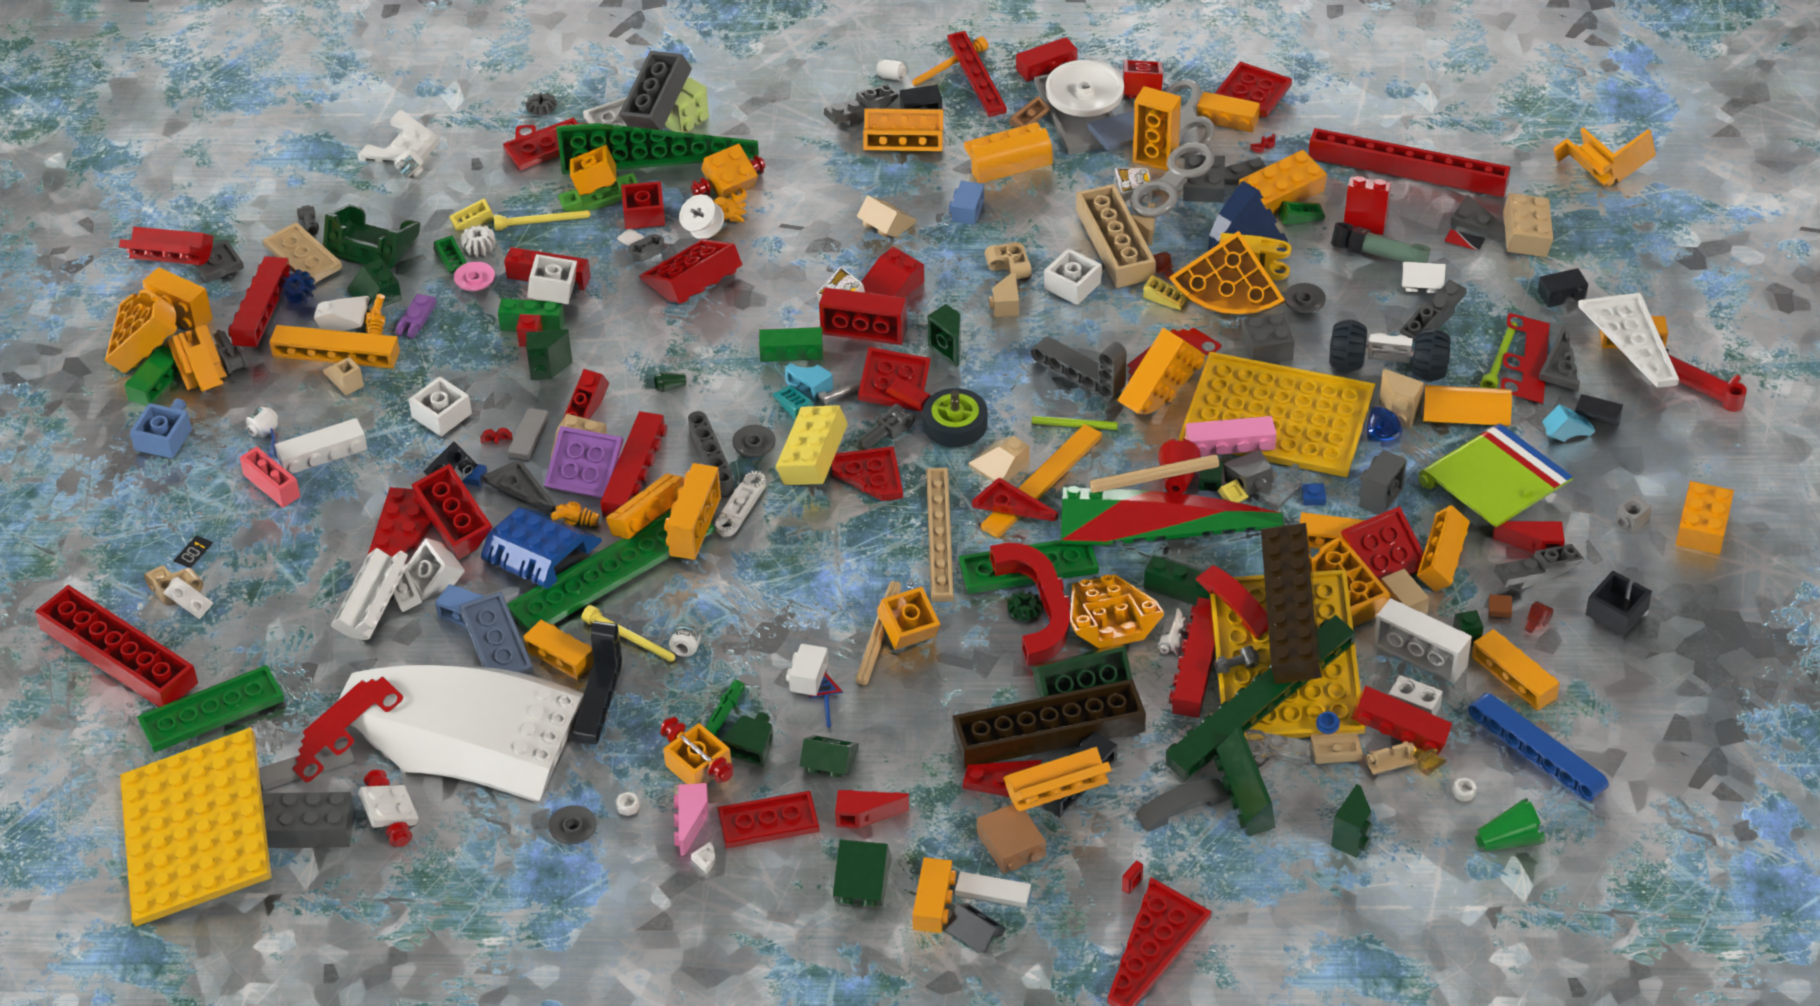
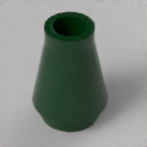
[654,372,687,393]

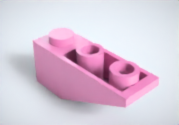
[674,783,708,856]

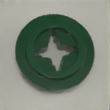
[1007,591,1043,621]

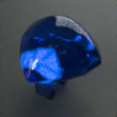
[1367,406,1403,442]

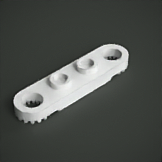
[715,471,766,536]

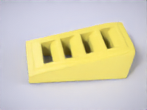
[449,198,494,231]
[1143,275,1189,311]

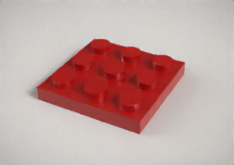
[1214,61,1292,118]
[857,347,931,412]
[1341,506,1424,582]

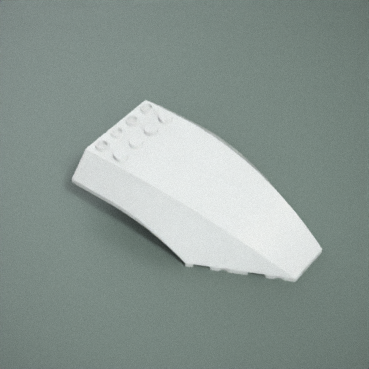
[339,665,584,803]

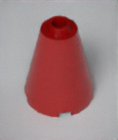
[1158,438,1201,494]

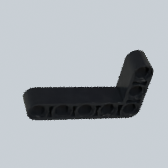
[573,621,622,744]

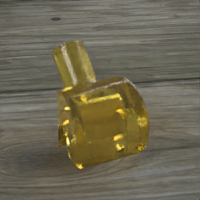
[1412,748,1447,776]

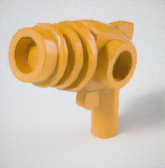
[364,294,385,335]
[551,501,600,527]

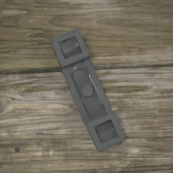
[1136,779,1231,832]

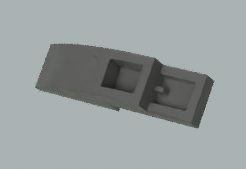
[824,84,899,126]
[1400,279,1467,341]
[1494,544,1584,589]

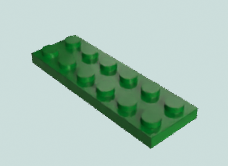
[958,540,1099,594]
[137,665,285,753]

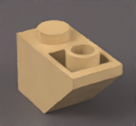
[323,357,364,395]

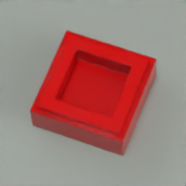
[1122,860,1144,894]

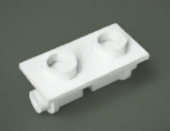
[163,576,213,620]
[1158,609,1188,657]

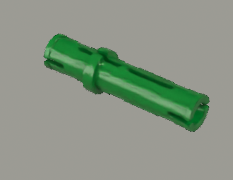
[705,680,745,737]

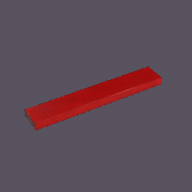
[947,31,1007,118]

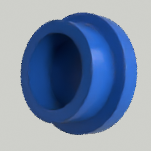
[1316,711,1340,734]

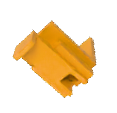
[1553,127,1656,187]
[162,325,227,393]

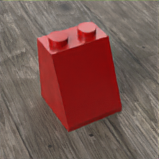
[1344,176,1391,235]

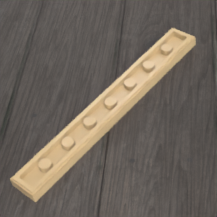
[926,468,954,602]

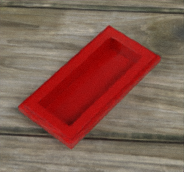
[885,377,931,412]

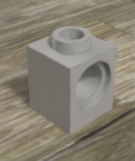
[1615,494,1652,534]

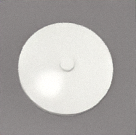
[1046,60,1124,117]

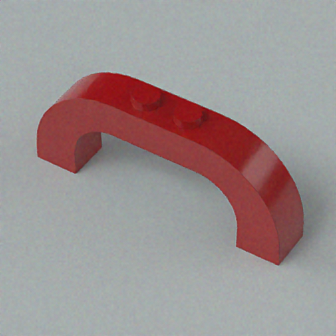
[990,543,1071,667]

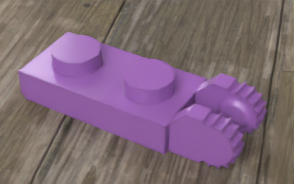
[396,293,437,338]

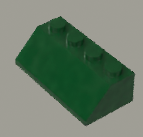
[1144,555,1211,606]
[1032,645,1133,698]
[1214,727,1276,837]

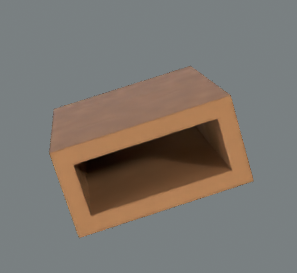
[977,804,1046,874]

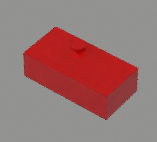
[819,287,907,345]

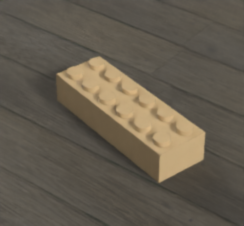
[1076,184,1156,288]

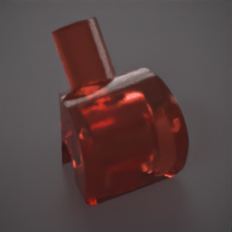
[1153,251,1174,279]
[1524,601,1554,633]

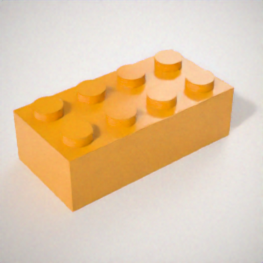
[1133,86,1181,171]
[1238,150,1327,215]
[664,463,721,560]

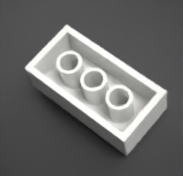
[1373,598,1472,684]

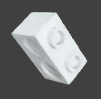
[1389,675,1443,716]

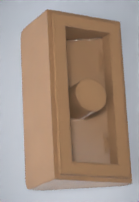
[1009,96,1051,128]

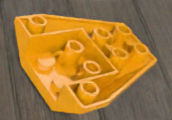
[1070,575,1164,649]

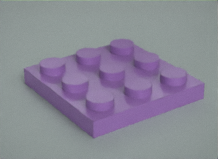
[544,426,624,499]

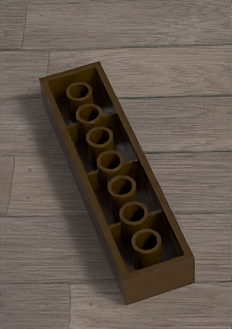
[1261,523,1322,684]
[952,679,1146,768]

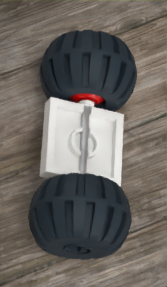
[1329,320,1451,381]

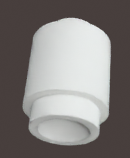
[877,60,906,81]

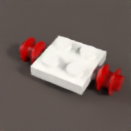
[358,769,419,847]

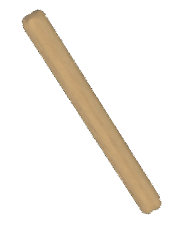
[1090,455,1219,493]
[856,581,901,686]

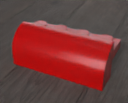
[119,226,214,265]

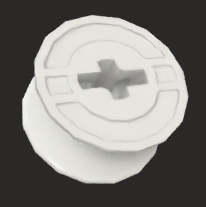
[679,194,724,239]

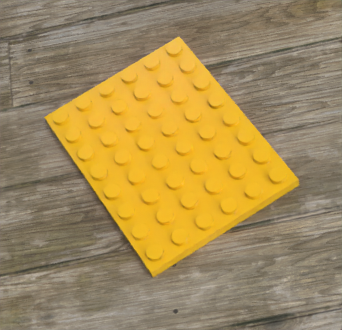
[1179,351,1376,478]
[1210,570,1365,741]
[120,727,272,927]

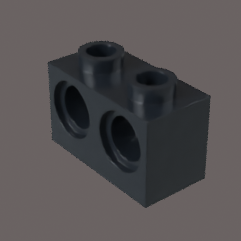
[423,441,478,481]

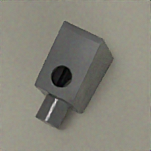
[1223,450,1274,495]

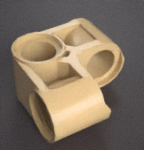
[984,242,1032,280]
[144,565,204,605]

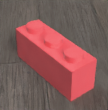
[239,446,300,508]

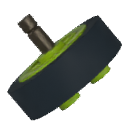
[923,388,988,447]

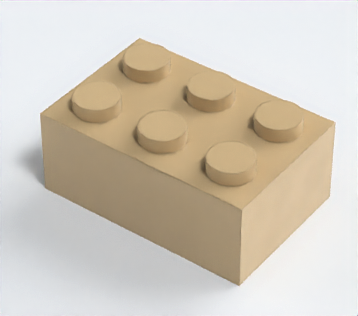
[1503,193,1553,257]

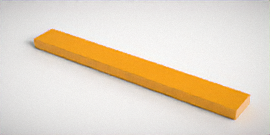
[981,424,1102,539]

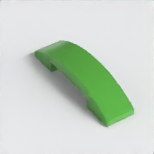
[557,173,638,211]

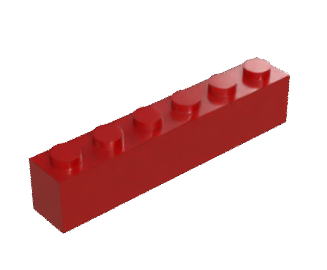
[228,256,291,347]
[600,411,667,517]
[1169,597,1216,718]

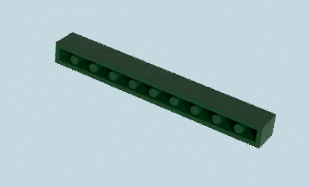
[1166,615,1355,782]

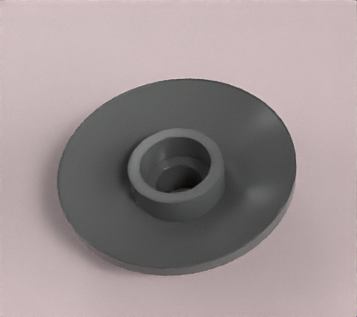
[1284,283,1326,313]
[732,425,776,457]
[549,805,597,845]

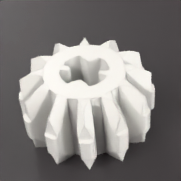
[461,224,496,257]

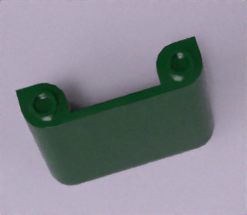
[323,204,420,269]

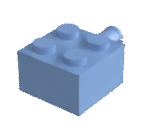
[130,398,192,459]

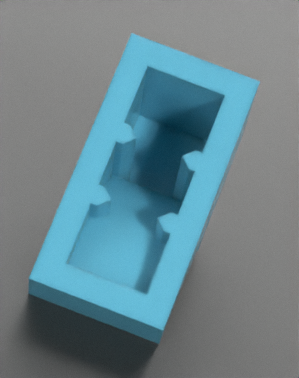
[785,363,833,402]
[1542,404,1595,442]

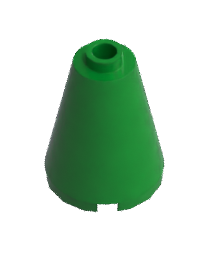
[1474,798,1545,852]

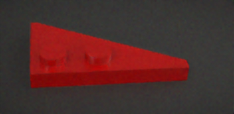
[972,477,1058,522]

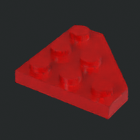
[831,446,903,501]

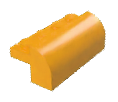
[863,108,944,151]
[964,122,1053,183]
[1422,385,1512,426]
[1004,747,1112,811]

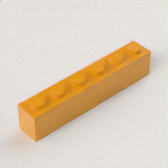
[269,325,400,369]

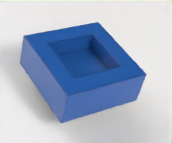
[462,464,487,486]
[1302,483,1326,506]

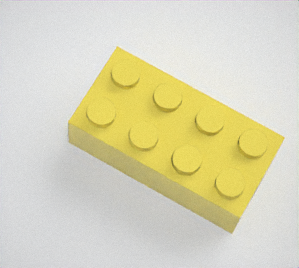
[775,405,848,485]

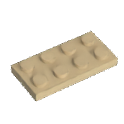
[263,222,342,287]

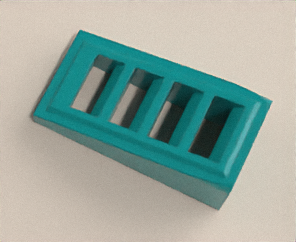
[773,385,813,420]

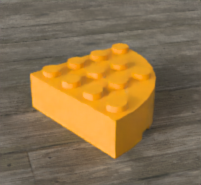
[1169,231,1285,316]
[105,289,177,374]
[1117,328,1206,415]
[1311,536,1390,627]

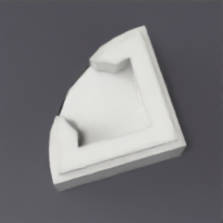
[691,842,715,874]

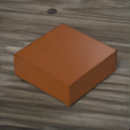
[1488,594,1512,618]

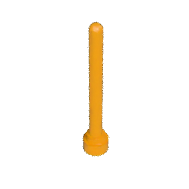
[912,36,989,86]

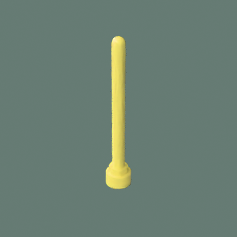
[494,210,591,231]
[581,605,675,662]

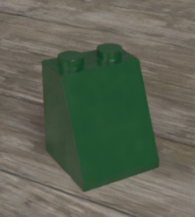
[833,839,892,909]

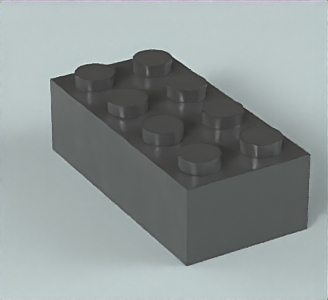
[619,51,692,130]
[262,792,355,848]

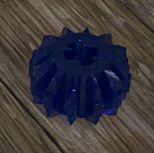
[280,269,317,305]

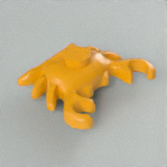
[692,188,747,222]

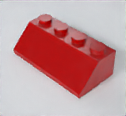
[411,464,493,560]

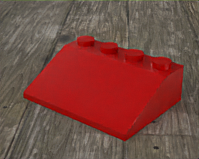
[639,239,743,304]

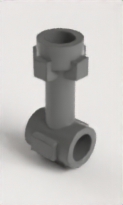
[297,205,319,236]
[1214,646,1260,674]

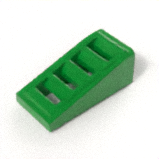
[1279,201,1326,225]
[433,235,467,274]

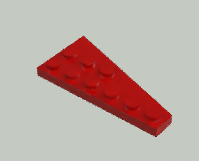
[367,487,432,557]
[1107,877,1212,1006]

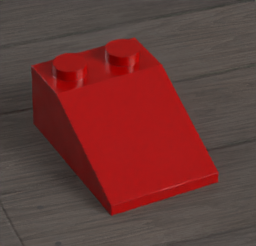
[1123,59,1163,98]
[861,246,924,298]

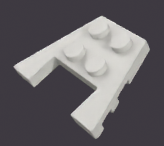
[358,110,440,164]

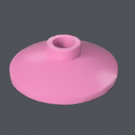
[454,262,495,291]

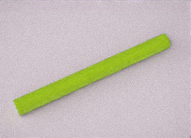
[1031,416,1118,431]

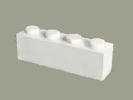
[274,418,367,474]

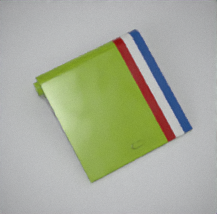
[1418,424,1573,527]

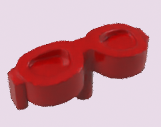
[1250,134,1276,153]
[480,428,513,444]

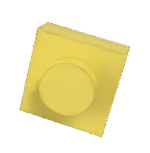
[1217,479,1249,503]

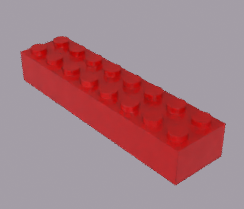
[35,585,198,707]

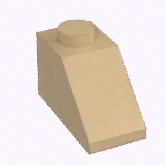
[989,273,1019,317]

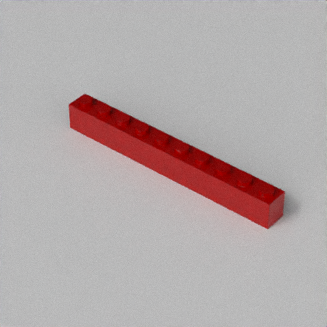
[1308,128,1511,197]

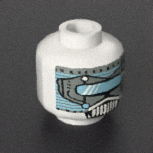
[395,148,424,178]
[246,407,278,438]
[669,623,701,657]

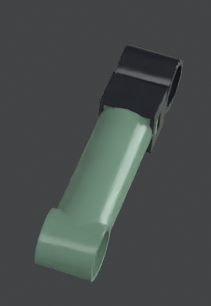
[1331,222,1431,263]

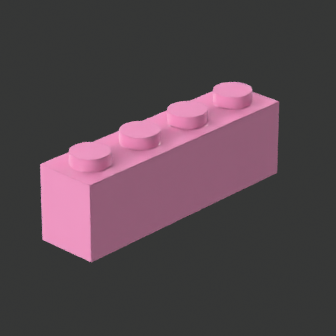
[1185,416,1276,456]

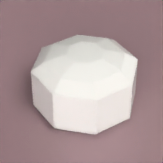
[1452,778,1477,802]
[615,792,640,816]

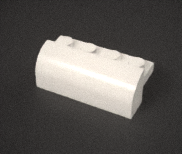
[331,548,408,640]

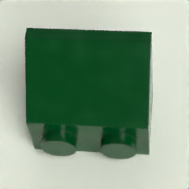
[347,259,402,313]
[927,304,961,367]
[526,329,572,380]
[799,735,859,778]
[1331,784,1373,858]

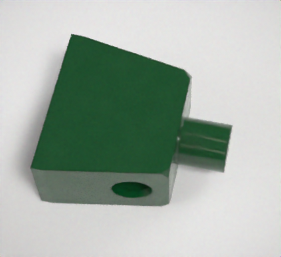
[722,712,773,767]

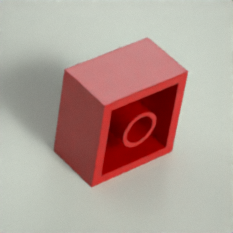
[621,181,665,229]

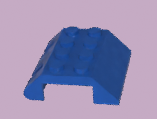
[481,507,602,589]

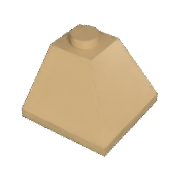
[968,435,1030,482]

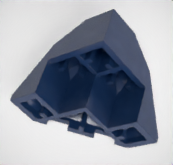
[1208,181,1288,252]

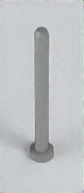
[818,380,861,406]

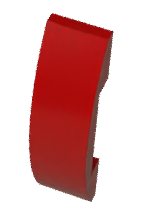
[1196,565,1268,639]

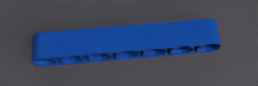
[1468,692,1609,802]

